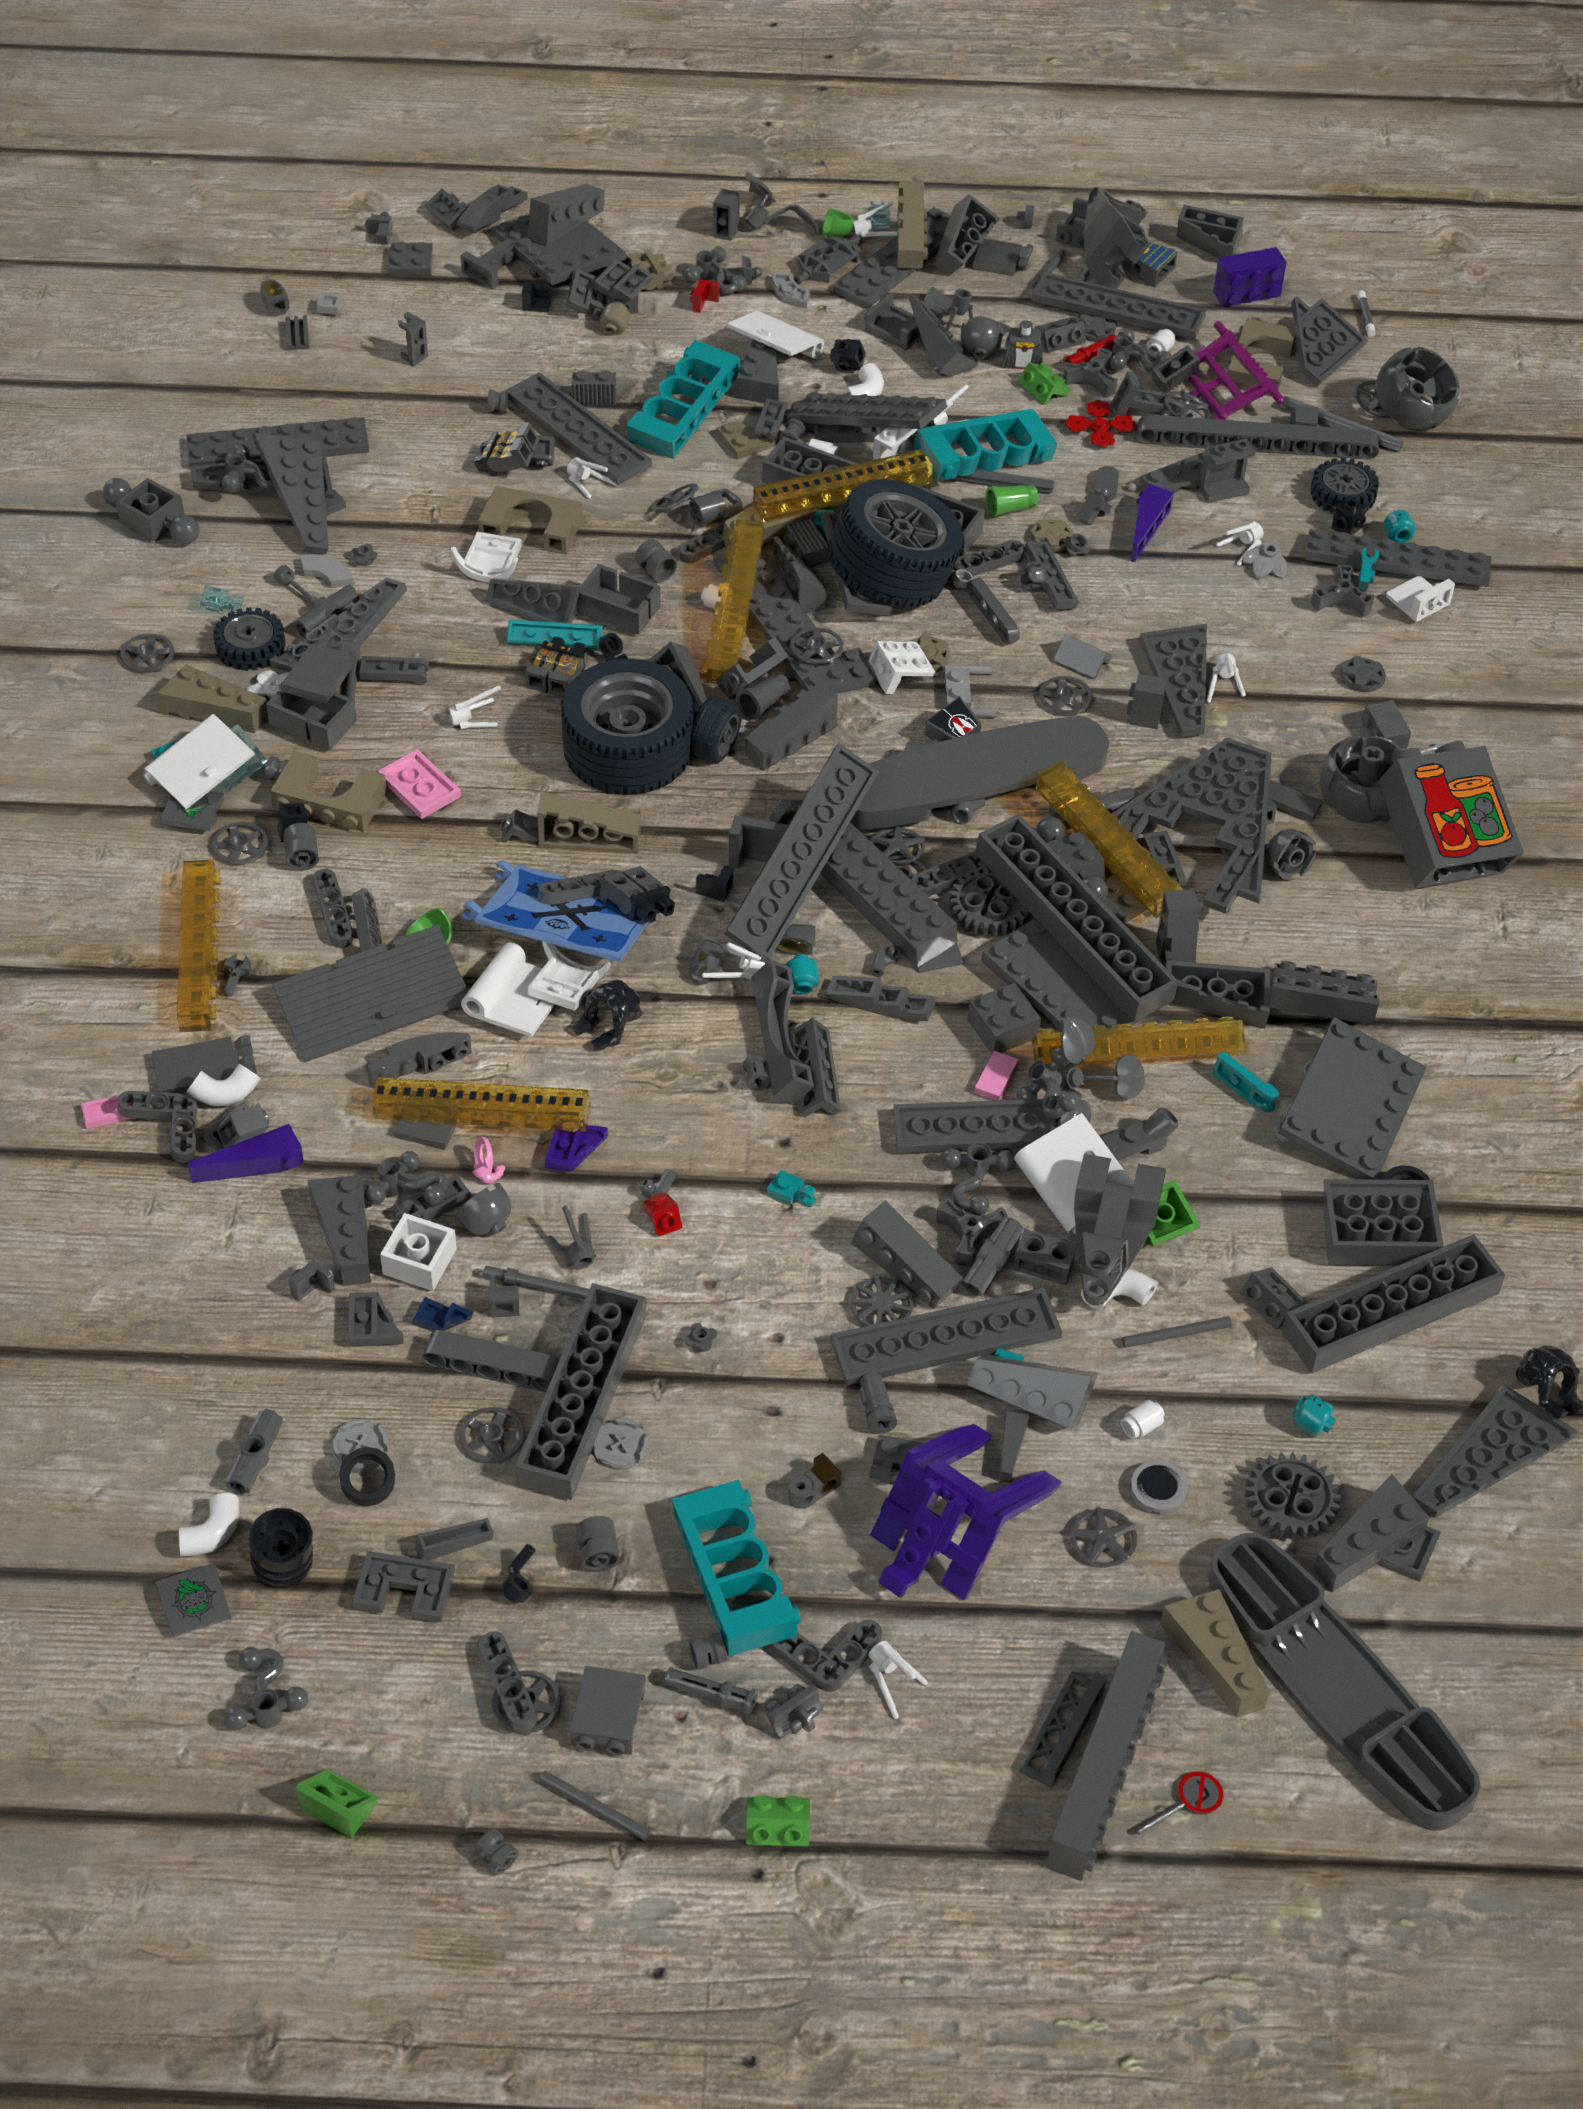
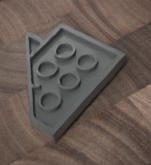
[1291,296,1368,387]

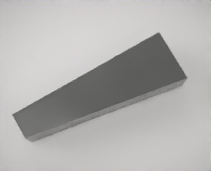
[999,1411,1030,1483]
[415,1518,494,1561]

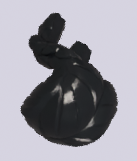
[573,980,643,1050]
[1515,1345,1583,1419]

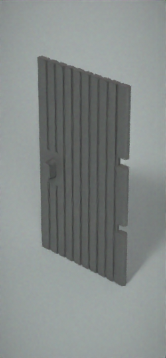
[272,925,468,1063]

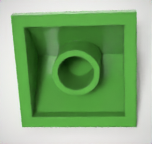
[1145,1180,1201,1247]
[296,1769,379,1838]

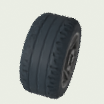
[690,697,741,764]

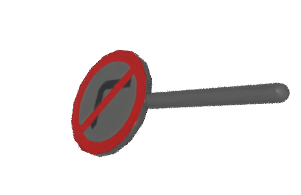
[1135,1771,1224,1835]

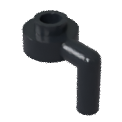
[599,633,628,662]
[502,1544,536,1603]

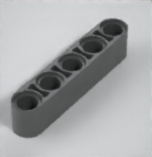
[422,1330,560,1392]

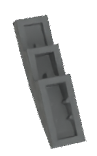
[825,976,935,1021]

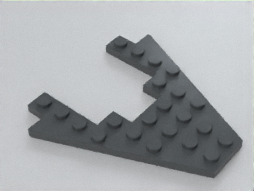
[1084,738,1272,914]

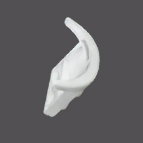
[451,532,522,583]
[528,941,613,1011]

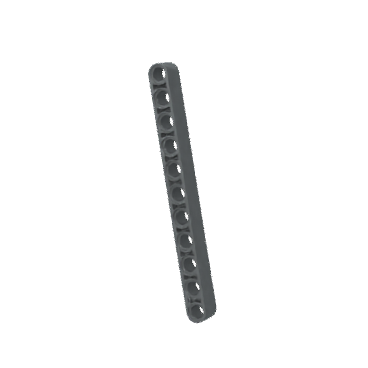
[1138,415,1379,460]

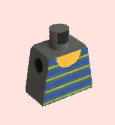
[1125,242,1178,288]

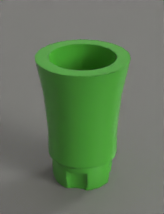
[985,485,1039,517]

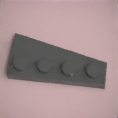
[1139,451,1205,492]
[485,578,581,623]

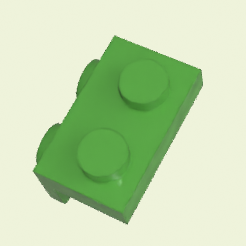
[1019,362,1071,404]
[746,1795,810,1846]

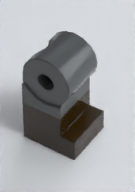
[788,1452,841,1509]

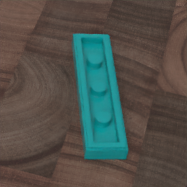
[506,619,603,650]

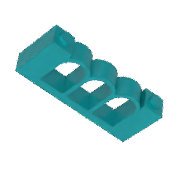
[626,340,741,459]
[913,408,1058,481]
[672,1480,801,1657]

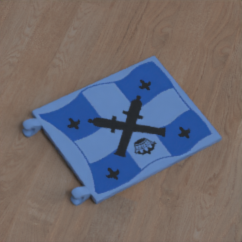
[462,860,649,962]

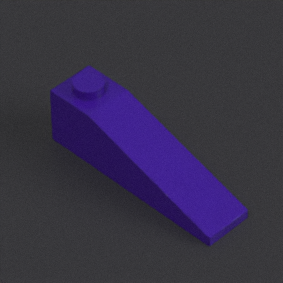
[1131,484,1174,562]
[188,1124,304,1183]

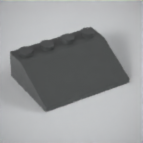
[1323,1179,1444,1265]

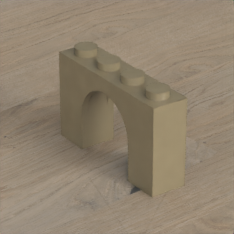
[1224,318,1296,397]
[478,485,583,555]
[270,751,387,832]

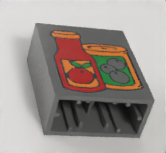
[1378,741,1524,888]

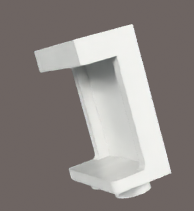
[873,427,918,479]

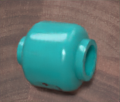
[1383,510,1416,543]
[786,954,819,994]
[1291,1394,1336,1437]

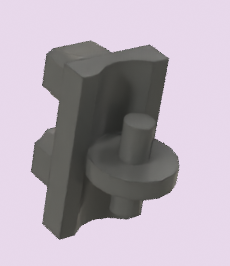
[765,1684,823,1740]

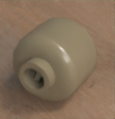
[599,302,630,335]

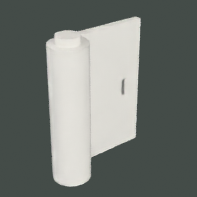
[727,311,824,359]
[143,714,255,810]
[461,942,555,1037]
[1014,1113,1134,1236]

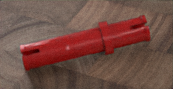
[1063,334,1116,364]

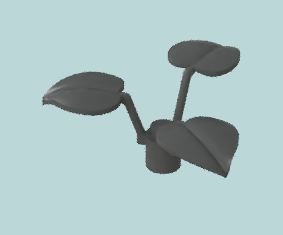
[745,172,819,236]
[917,287,1012,351]
[1057,1017,1145,1127]

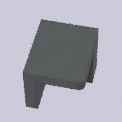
[489,1275,520,1317]

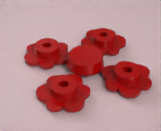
[1065,400,1136,448]

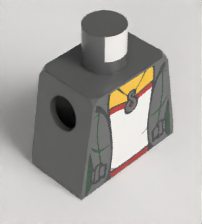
[1002,320,1043,369]

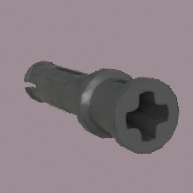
[664,1667,758,1716]

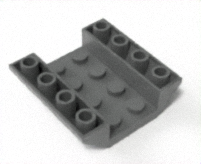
[1269,961,1380,1025]

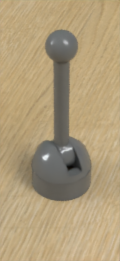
[274,565,318,606]

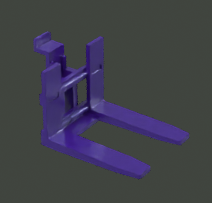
[870,1424,1062,1600]

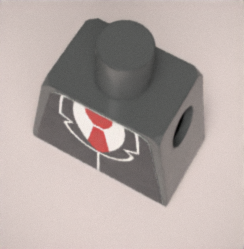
[925,696,981,742]

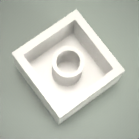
[380,1213,457,1291]

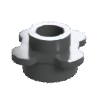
[1064,533,1089,556]
[351,544,378,566]
[685,1323,717,1352]

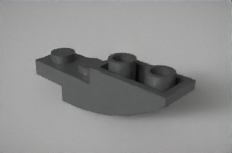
[457,184,527,232]
[367,1032,472,1089]

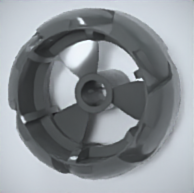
[1376,347,1460,431]
[1320,736,1402,823]

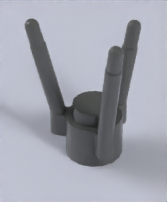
[548,1205,596,1269]

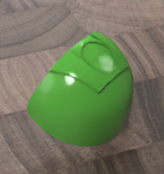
[822,208,854,238]
[406,908,452,944]

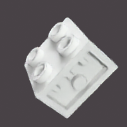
[1386,576,1455,622]
[867,641,935,694]

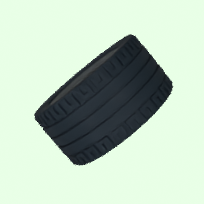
[827,479,964,608]
[561,659,693,795]

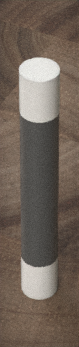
[1357,290,1376,337]

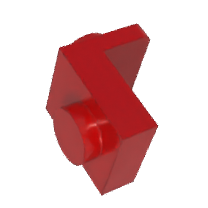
[689,279,720,313]
[642,1193,683,1236]

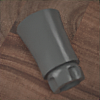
[736,673,790,720]

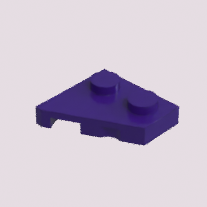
[545,1121,609,1172]

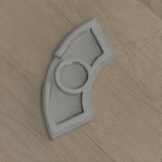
[772,272,810,309]
[300,554,354,588]

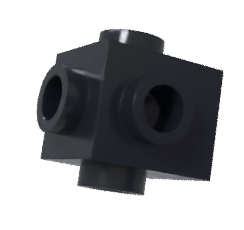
[830,339,866,371]
[1331,497,1367,535]

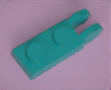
[1213,1051,1279,1113]

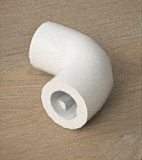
[845,363,884,396]
[186,1064,261,1106]
[1081,1269,1158,1310]
[179,1493,240,1557]

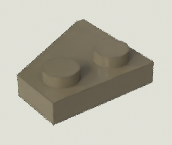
[717,421,775,460]

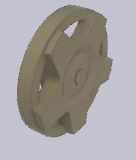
[1031,519,1074,552]
[913,635,950,671]

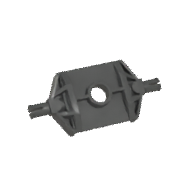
[794,235,861,285]

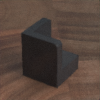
[521,280,551,313]
[277,803,308,842]
[696,865,734,902]

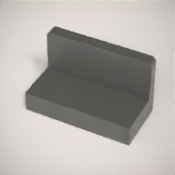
[1054,634,1112,678]

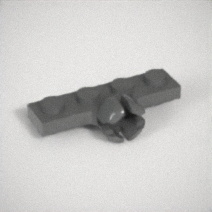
[1020,541,1079,609]

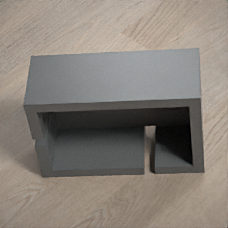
[577,564,661,635]
[266,691,357,751]

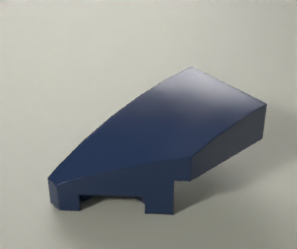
[412,1297,474,1331]

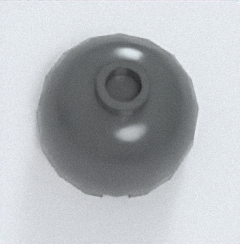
[960,317,1004,359]
[1266,829,1316,881]
[456,1183,511,1235]

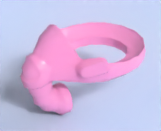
[472,1136,505,1184]

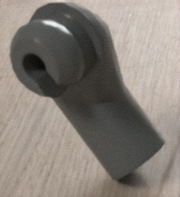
[871,945,901,977]
[639,1169,676,1199]

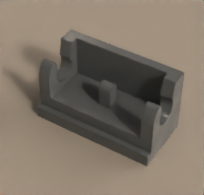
[398,312,428,367]

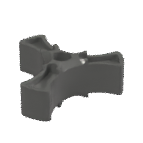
[1063,348,1118,397]
[1311,564,1375,617]
[936,1198,1008,1266]

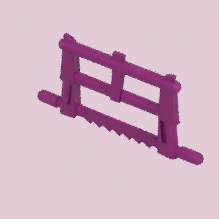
[1188,321,1284,420]

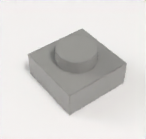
[317,293,343,315]

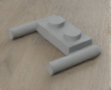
[944,665,995,718]

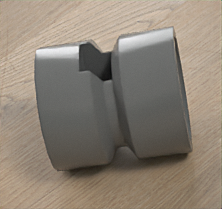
[635,539,678,582]
[283,823,319,871]
[576,1516,620,1572]

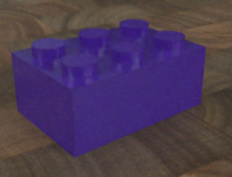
[1213,247,1287,307]

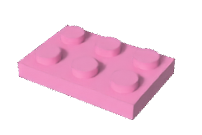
[377,749,461,819]

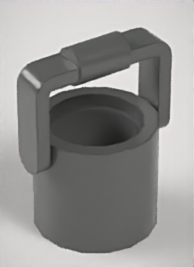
[689,489,743,527]

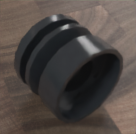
[249,1508,313,1588]

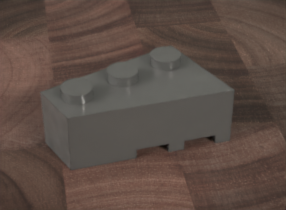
[1156,889,1202,967]

